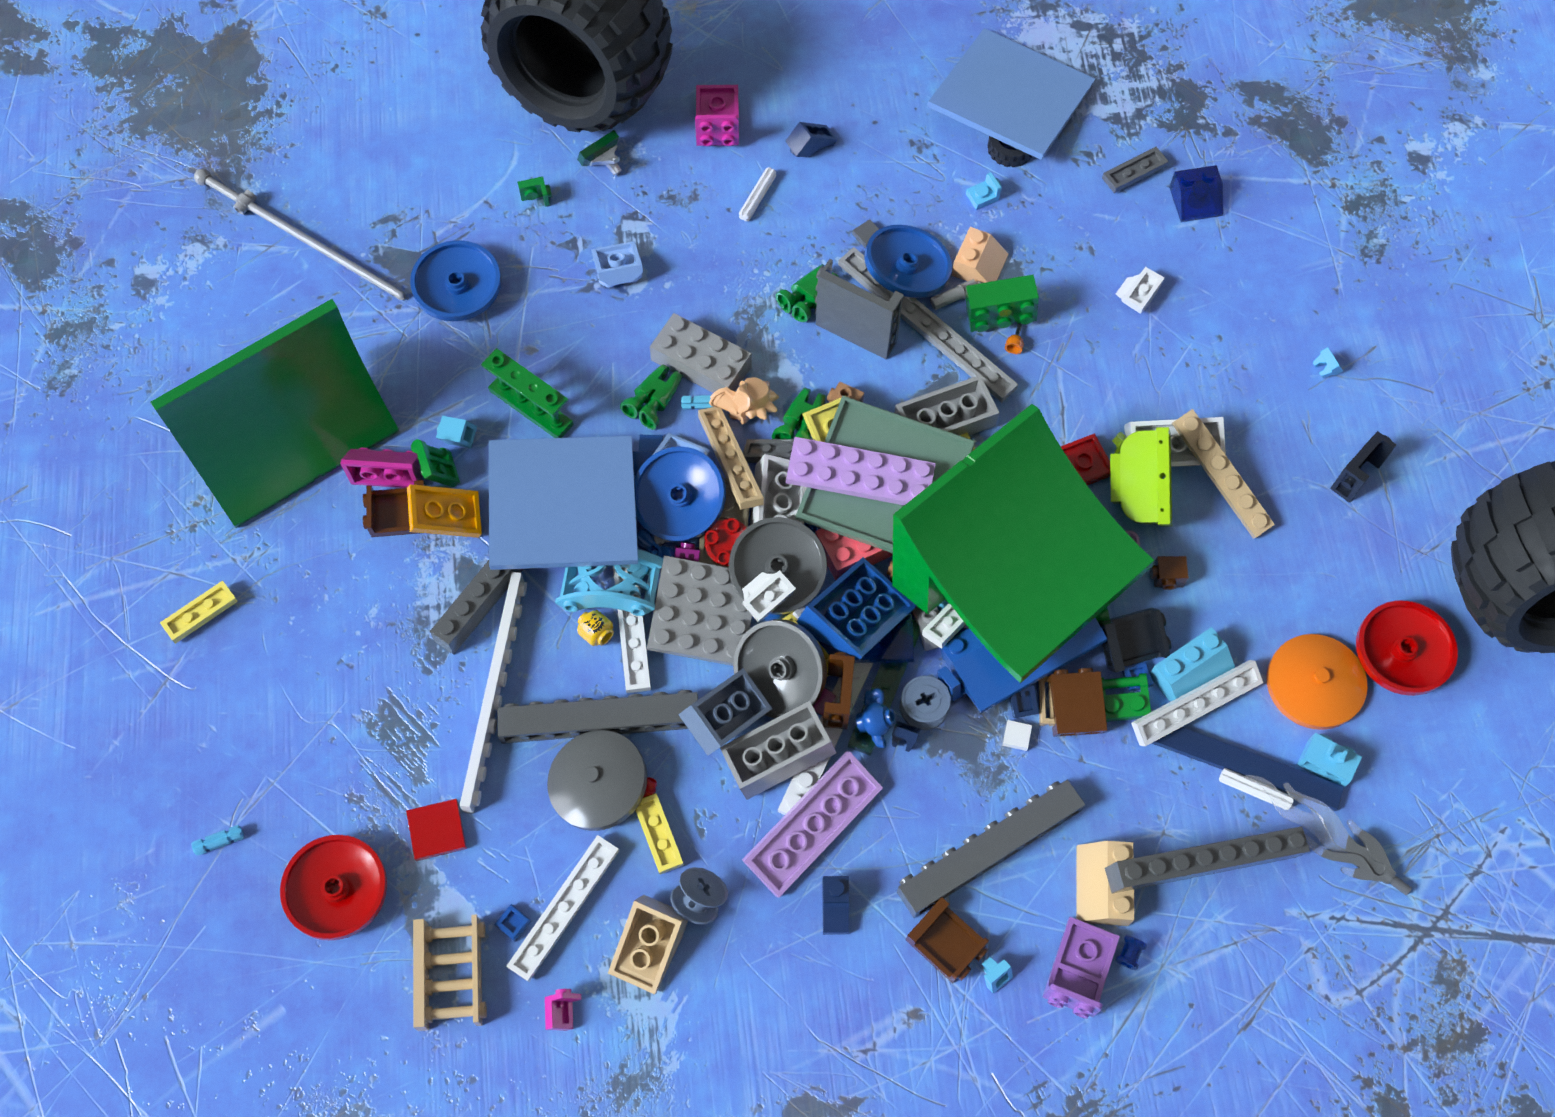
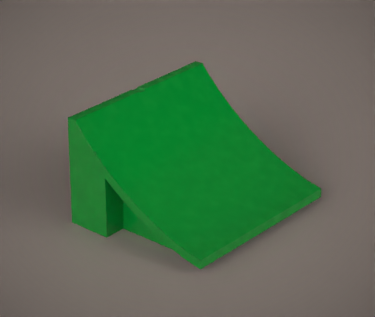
[150,299,399,528]
[892,404,1154,683]

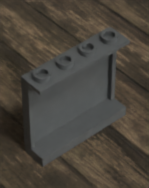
[814,259,904,359]

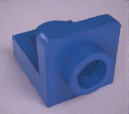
[938,666,966,702]

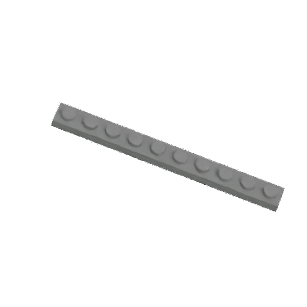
[838,247,1018,403]

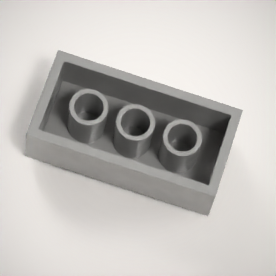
[650,313,752,393]
[894,375,999,435]
[720,701,836,800]

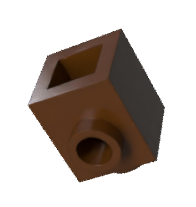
[1150,556,1189,590]

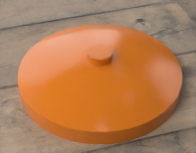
[1266,634,1368,730]

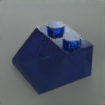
[1169,165,1223,222]

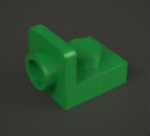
[517,176,552,207]

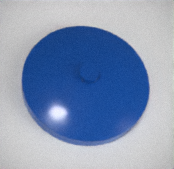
[864,225,952,298]
[410,240,501,322]
[634,446,726,542]

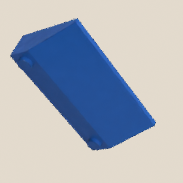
[940,618,1108,713]

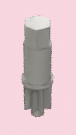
[930,279,981,310]

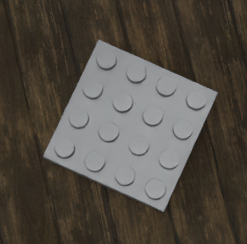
[647,556,752,666]

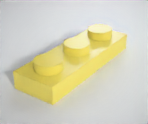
[160,580,238,644]
[635,793,684,875]

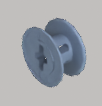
[899,676,951,730]
[670,867,728,925]

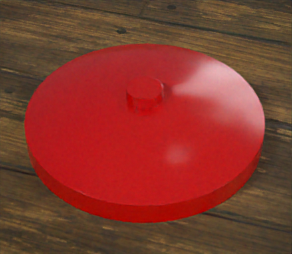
[1356,600,1458,696]
[280,835,387,941]

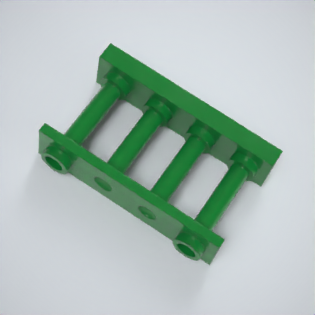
[481,348,574,438]

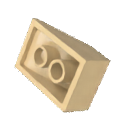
[608,894,688,994]

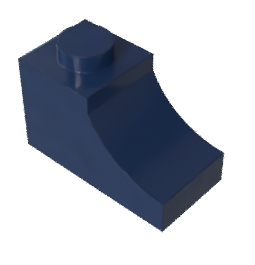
[785,122,838,158]
[822,876,850,935]

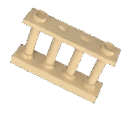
[413,914,487,1031]

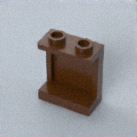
[363,480,426,537]
[823,652,855,730]
[1047,668,1107,737]
[906,897,989,983]

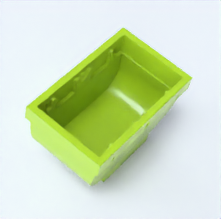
[1110,427,1172,527]

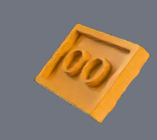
[407,484,482,538]

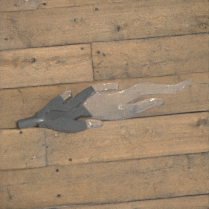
[1244,775,1412,895]

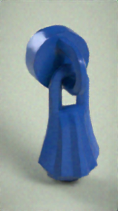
[637,529,675,558]

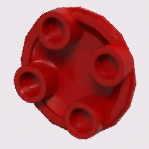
[705,518,747,566]

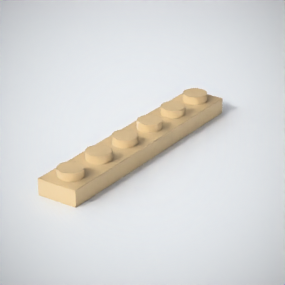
[698,407,764,510]
[1172,409,1275,539]

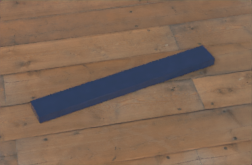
[1152,727,1344,811]

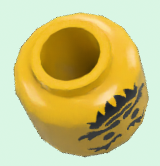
[577,610,614,646]

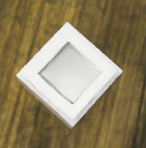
[1002,720,1032,751]

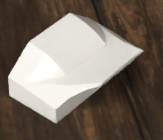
[1116,267,1164,314]
[742,570,796,622]

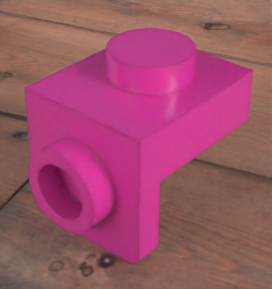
[545,989,581,1031]

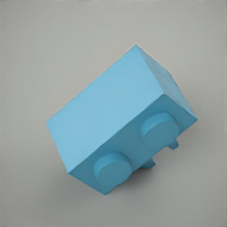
[1296,732,1362,787]

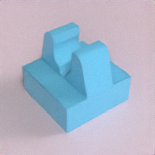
[1313,347,1343,378]
[982,957,1013,994]

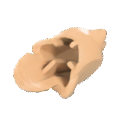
[709,377,779,425]

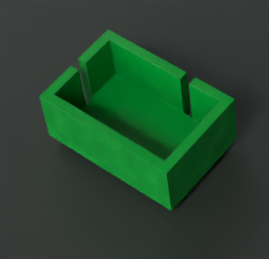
[966,274,1039,332]

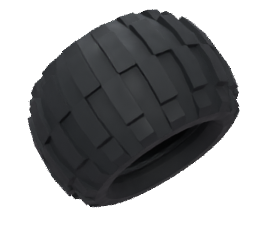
[481,0,673,133]
[1451,461,1555,653]

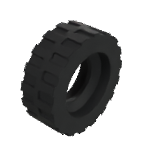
[987,136,1032,168]

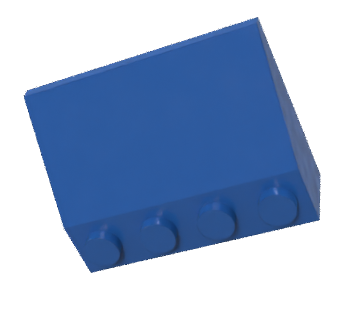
[796,557,916,659]

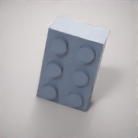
[678,668,772,756]

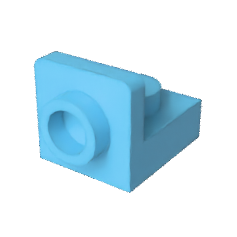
[966,172,1002,210]

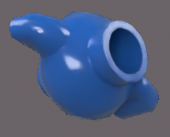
[856,688,895,748]

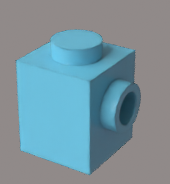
[436,416,477,449]

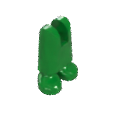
[775,264,839,322]
[620,364,682,430]
[772,387,826,439]

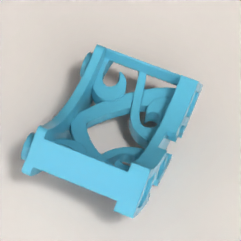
[555,549,663,616]

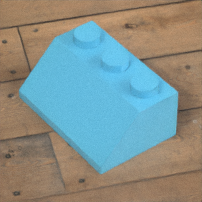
[1150,627,1235,702]

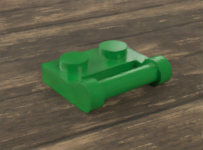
[411,439,460,487]
[1101,673,1151,722]

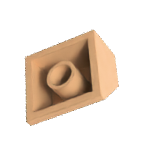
[952,227,1008,283]

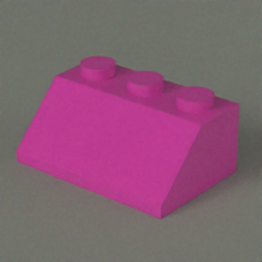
[340,448,423,488]

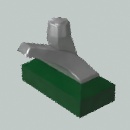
[577,130,622,176]

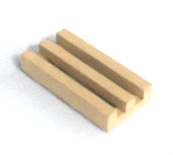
[1038,677,1055,726]

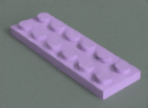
[786,437,935,505]
[742,751,883,898]

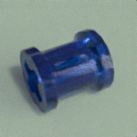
[1115,935,1147,970]

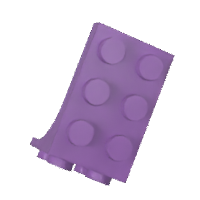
[1042,917,1120,1019]

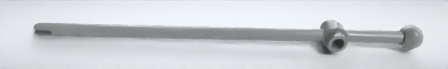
[194,168,406,300]

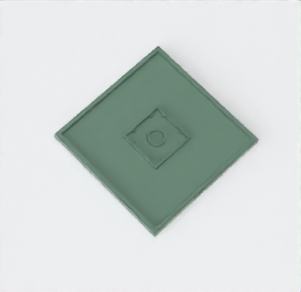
[795,395,976,553]

